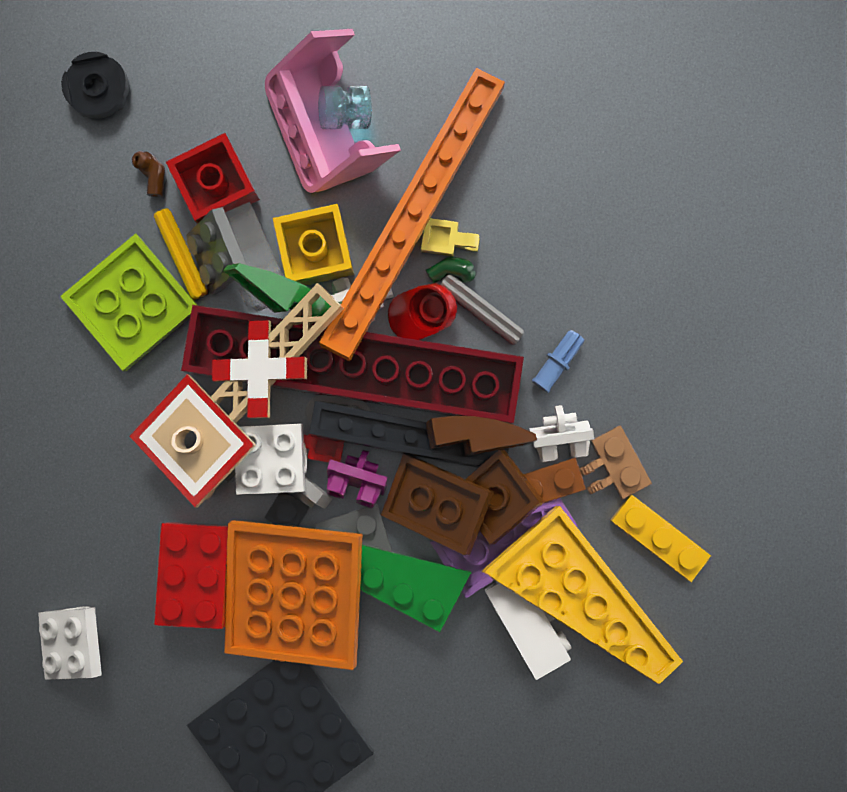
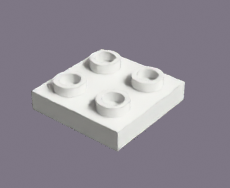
[235,424,307,495]
[38,606,102,680]

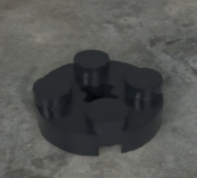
[61,52,129,119]

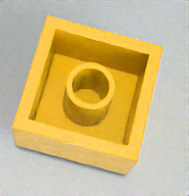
[273,204,354,286]

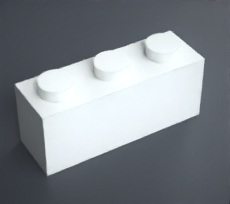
[484,581,572,680]

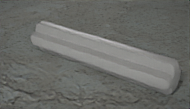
[441,274,524,345]

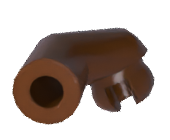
[132,151,165,197]

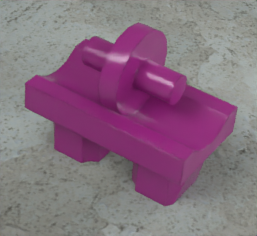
[327,450,388,508]

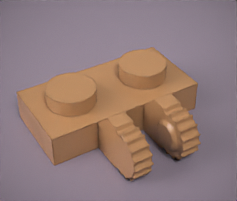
[580,425,652,499]

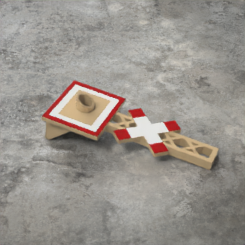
[129,283,344,508]

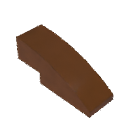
[426,416,537,456]

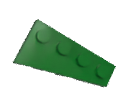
[360,544,471,632]

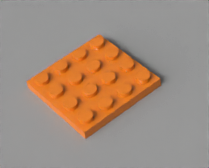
[224,520,363,670]

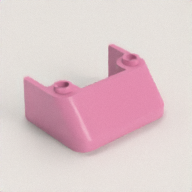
[265,29,401,193]

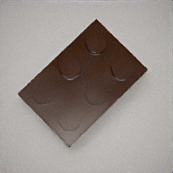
[381,454,494,556]

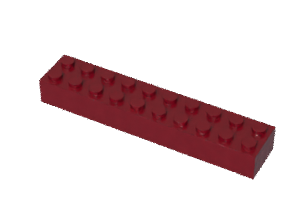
[181,305,524,424]

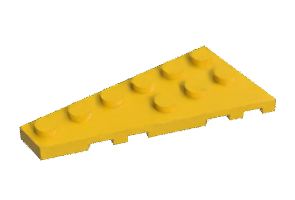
[481,506,683,684]

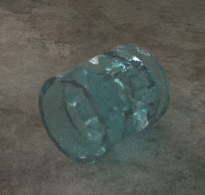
[318,86,372,129]

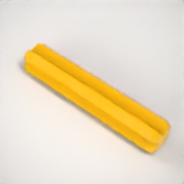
[153,208,208,300]

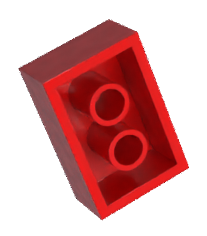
[154,522,228,629]

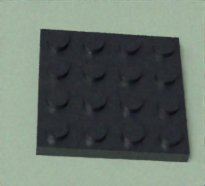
[187,660,374,792]

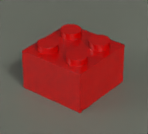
[166,133,260,224]

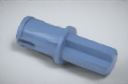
[532,330,584,393]

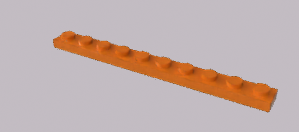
[319,68,505,361]

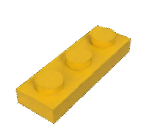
[610,495,711,582]

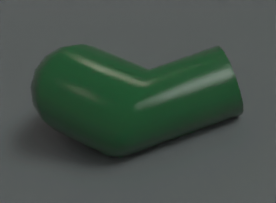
[425,256,476,284]

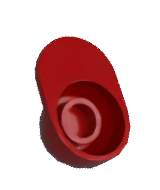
[388,283,457,340]

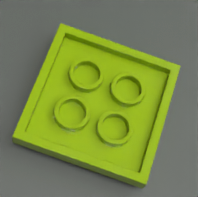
[60,233,197,372]

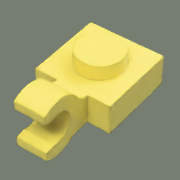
[421,218,480,257]

